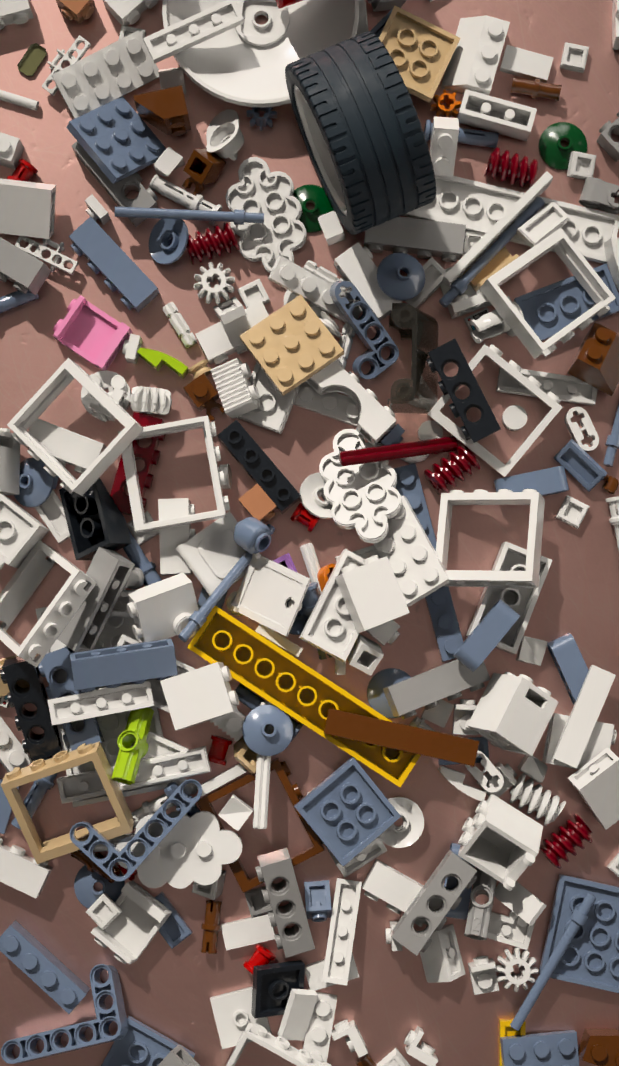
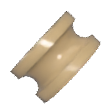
[188,359,212,380]

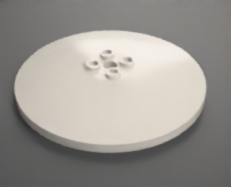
[162,0,359,107]

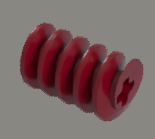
[484,147,538,189]
[186,222,239,265]
[424,445,481,494]
[539,813,593,869]

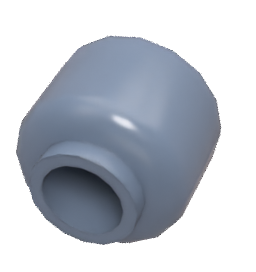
[234,517,271,554]

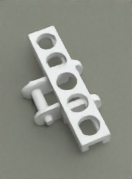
[42,35,91,96]
[15,236,79,275]

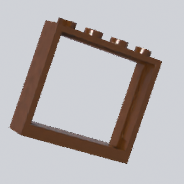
[197,758,325,893]

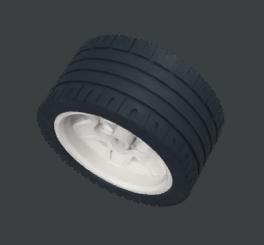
[285,31,436,235]

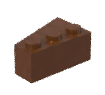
[578,1029,619,1066]

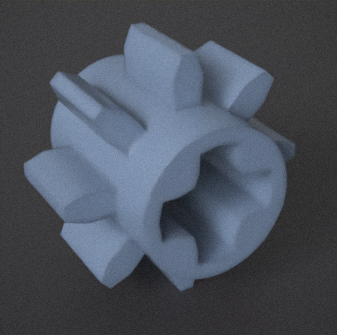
[246,107,277,131]

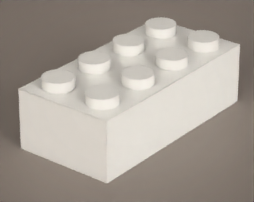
[466,541,553,654]

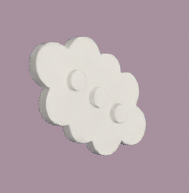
[225,157,307,273]
[319,429,402,543]
[116,811,243,889]

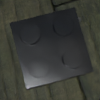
[251,960,305,1019]

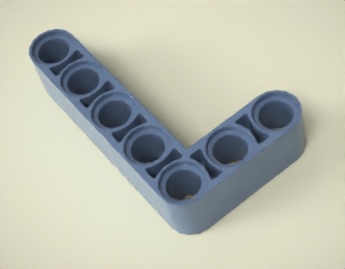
[69,779,202,882]
[1,964,128,1064]

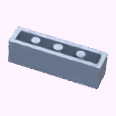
[69,216,160,313]
[69,638,178,692]
[0,920,90,1014]

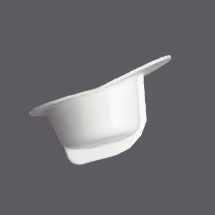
[206,109,244,161]

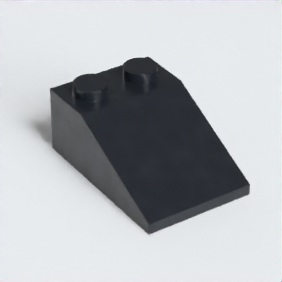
[59,477,132,560]

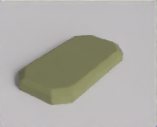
[17,43,47,76]

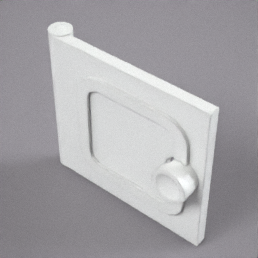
[175,511,260,596]
[230,553,311,637]

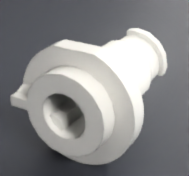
[469,296,524,344]

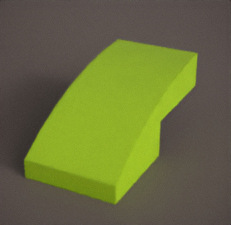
[137,348,189,379]

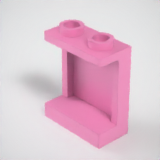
[53,295,132,371]

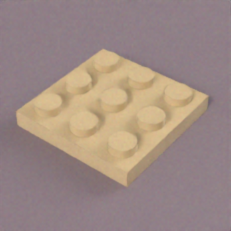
[379,6,460,103]
[240,294,344,396]

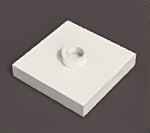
[210,986,272,1049]

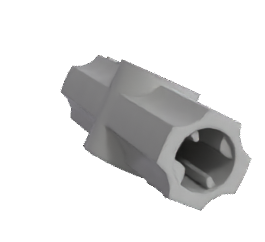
[464,867,497,940]

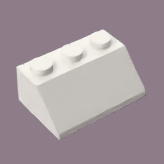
[441,15,510,95]

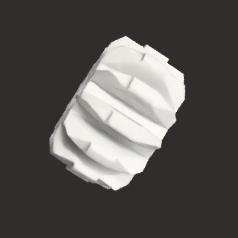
[193,262,235,305]
[130,386,172,415]
[494,947,538,992]

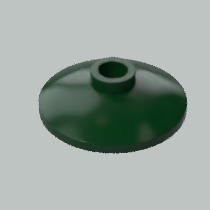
[538,122,587,170]
[293,185,334,233]

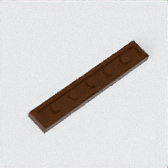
[324,708,479,766]

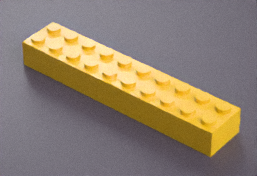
[187,606,421,787]

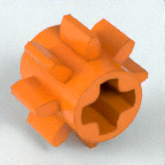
[430,89,461,118]

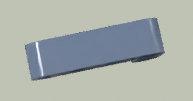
[330,281,399,379]

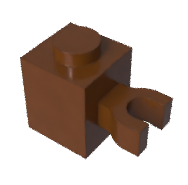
[182,148,226,196]
[183,373,225,422]

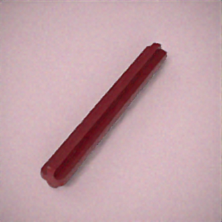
[339,436,458,466]

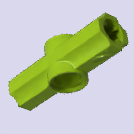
[111,707,154,785]

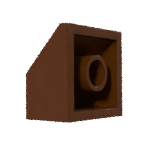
[133,85,191,136]
[568,322,619,396]

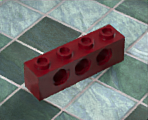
[110,412,166,516]

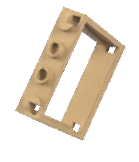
[1,741,135,864]

